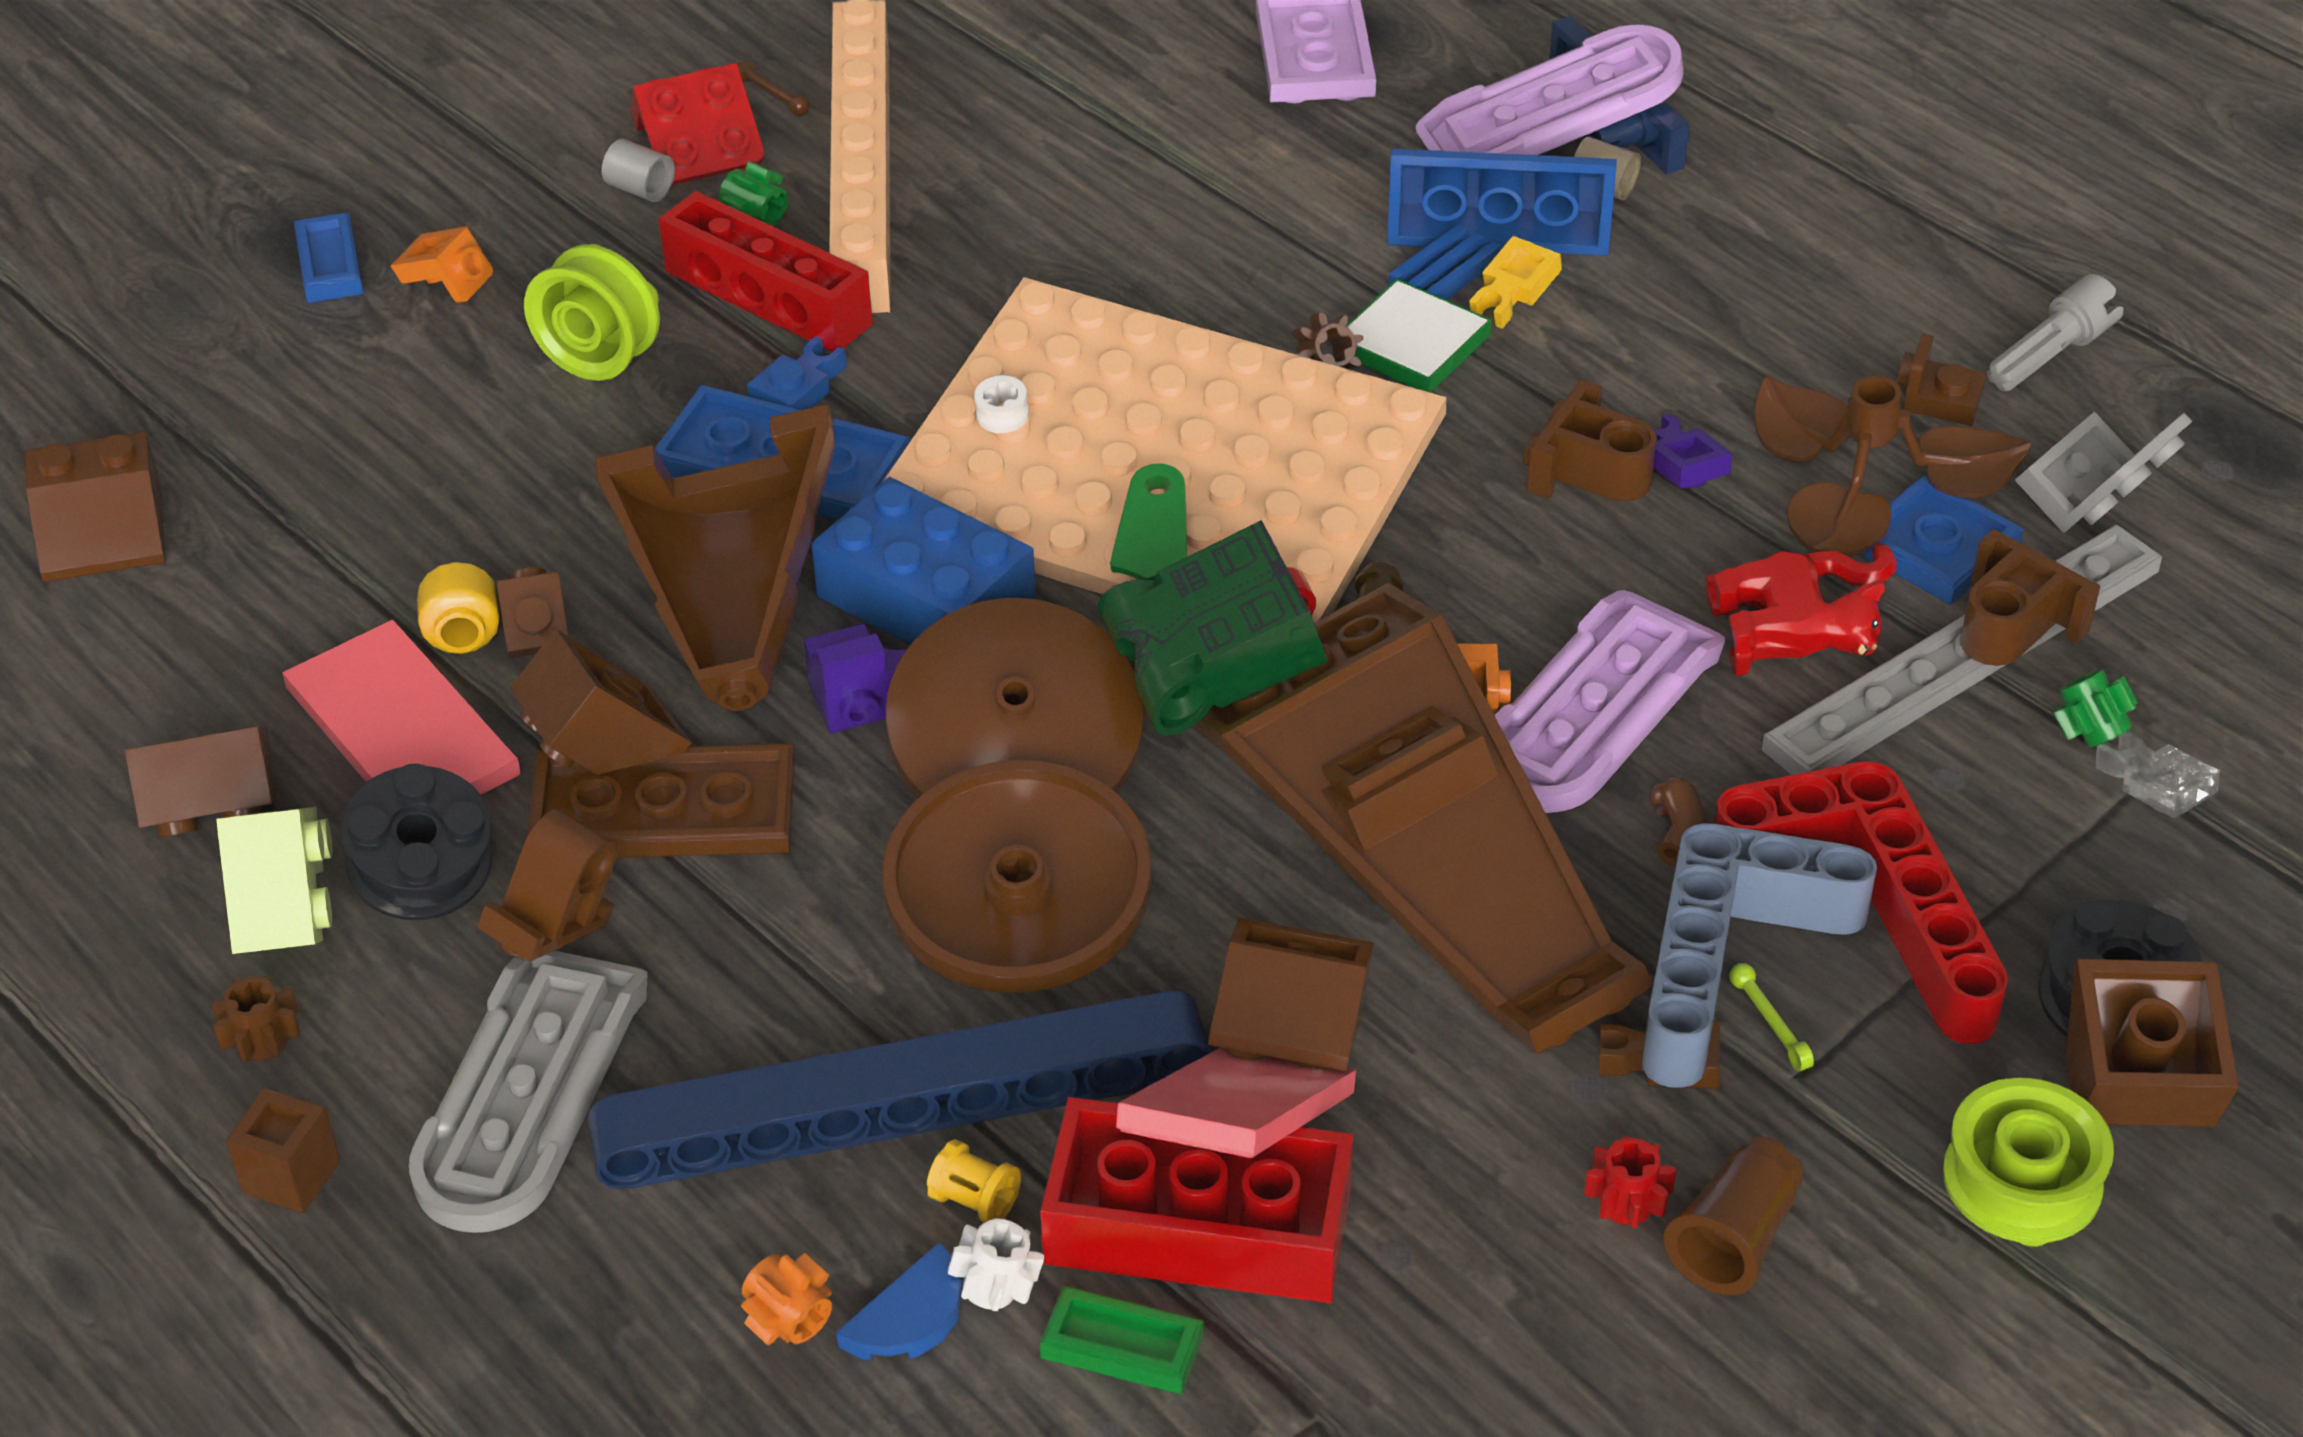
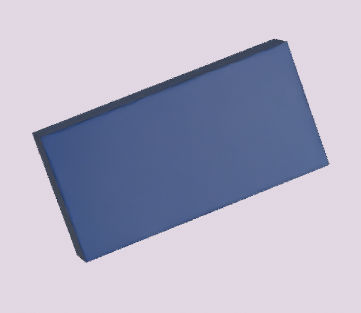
[294,213,363,303]

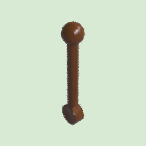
[737,61,810,116]

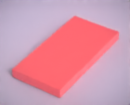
[282,619,521,795]
[1116,1047,1356,1158]

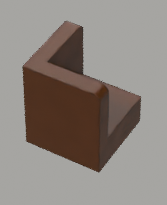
[226,1088,339,1214]

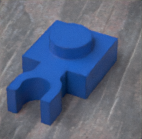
[747,336,847,410]

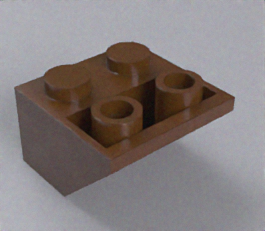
[1208,917,1374,1071]

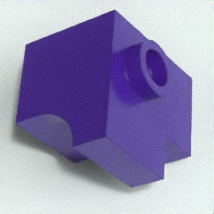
[804,624,907,734]

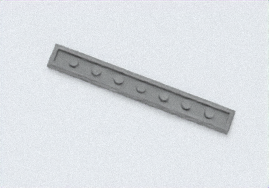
[1762,524,2162,775]

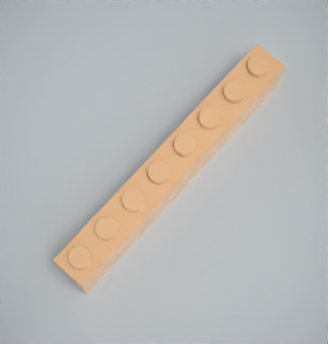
[829,0,890,313]

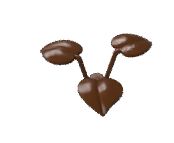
[1754,375,2031,557]

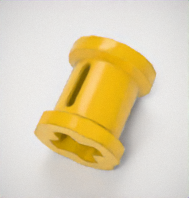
[927,1139,1022,1223]

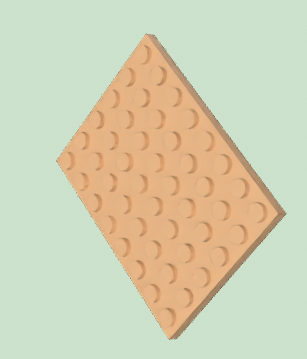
[883,277,1446,623]

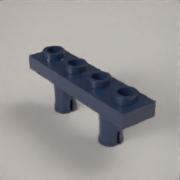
[1550,16,1690,175]

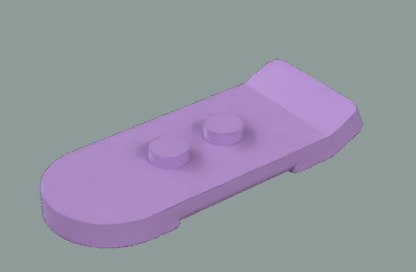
[1416,25,1684,155]
[1495,590,1725,813]

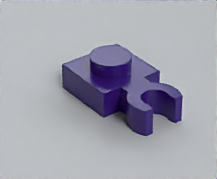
[1653,414,1732,489]

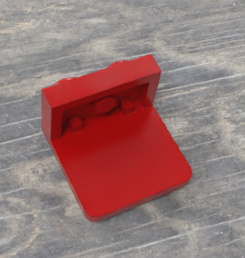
[631,63,764,185]

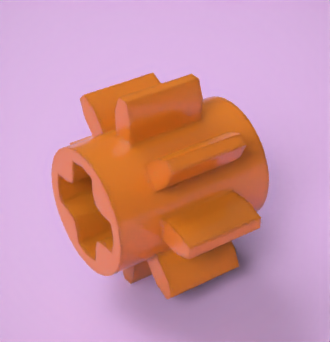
[741,1253,832,1346]

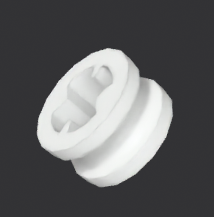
[974,375,1029,434]

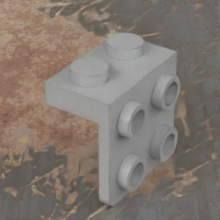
[2015,411,2192,533]

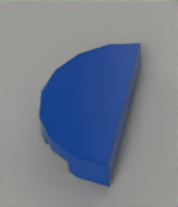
[836,1242,962,1360]

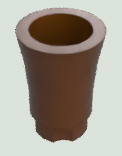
[1664,1136,1803,1295]

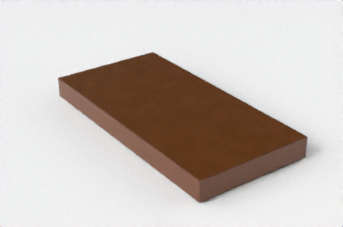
[526,744,795,858]

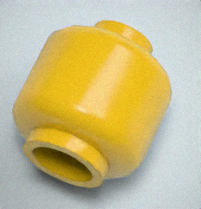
[417,562,500,654]

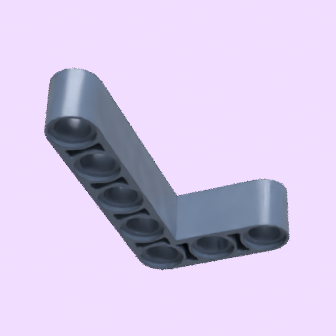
[1642,823,1877,1088]

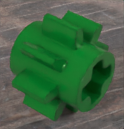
[719,161,788,226]
[2053,669,2138,748]

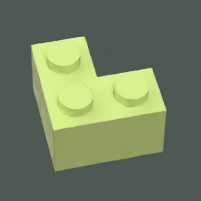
[216,807,333,954]

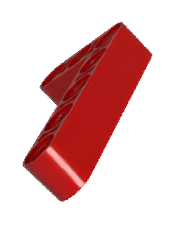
[1714,761,2008,1044]

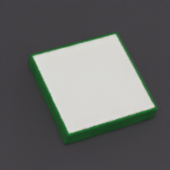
[1346,279,1492,393]

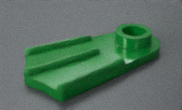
[1110,463,1187,581]

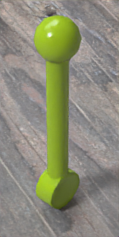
[1729,963,1814,1072]

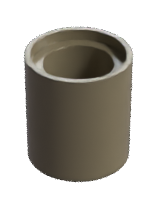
[1574,137,1641,200]

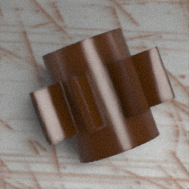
[1291,312,1364,369]
[211,976,300,1062]

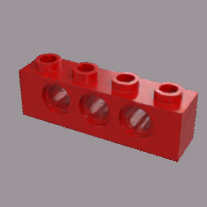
[659,191,873,352]

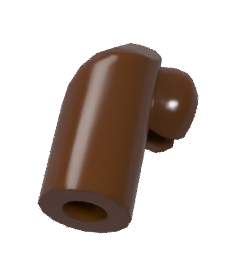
[1650,777,1708,867]

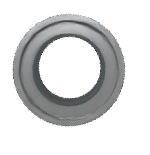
[602,139,675,202]

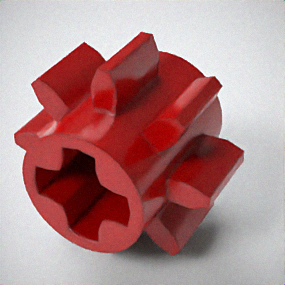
[1584,1136,1676,1228]

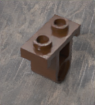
[1523,379,1657,501]
[1960,529,2100,666]
[477,808,618,962]

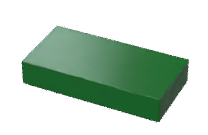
[1040,1285,1204,1395]

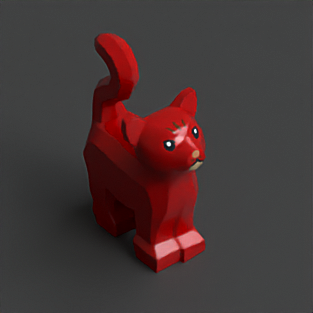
[1705,544,1897,676]

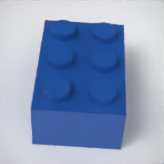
[811,476,1036,645]

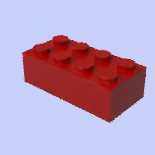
[1041,1097,1354,1303]

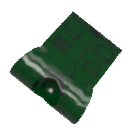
[1098,520,1328,736]

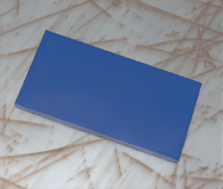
[655,385,912,520]

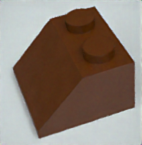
[25,431,165,582]
[510,629,692,775]
[125,726,276,837]
[2066,959,2239,1127]

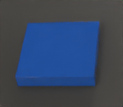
[1861,475,2024,605]

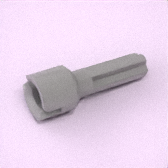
[1987,274,2124,392]

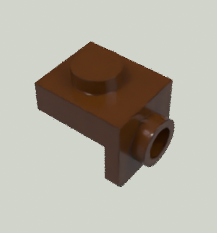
[496,567,569,658]

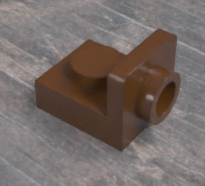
[1897,333,1987,426]

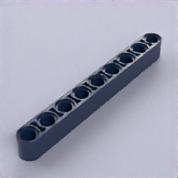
[588,991,1212,1189]

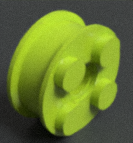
[524,244,660,381]
[1943,1078,2114,1247]

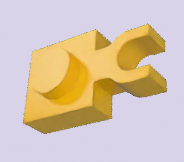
[1469,236,1562,329]

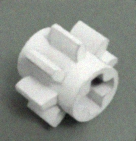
[948,1218,1044,1311]

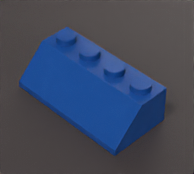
[1387,149,1617,255]

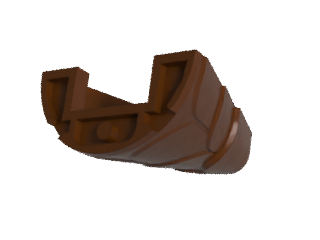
[595,404,835,711]

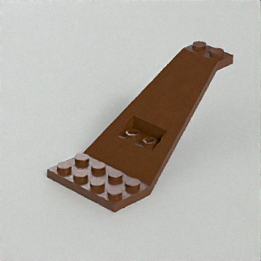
[1192,583,1653,1054]

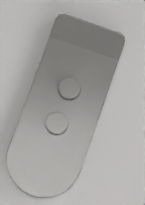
[409,951,647,1233]

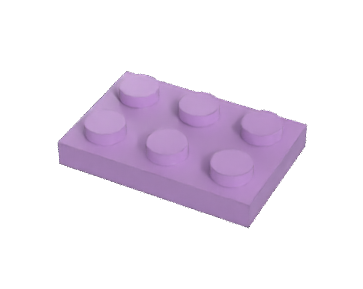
[1256,0,1376,103]

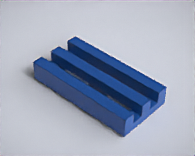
[1388,223,1502,300]

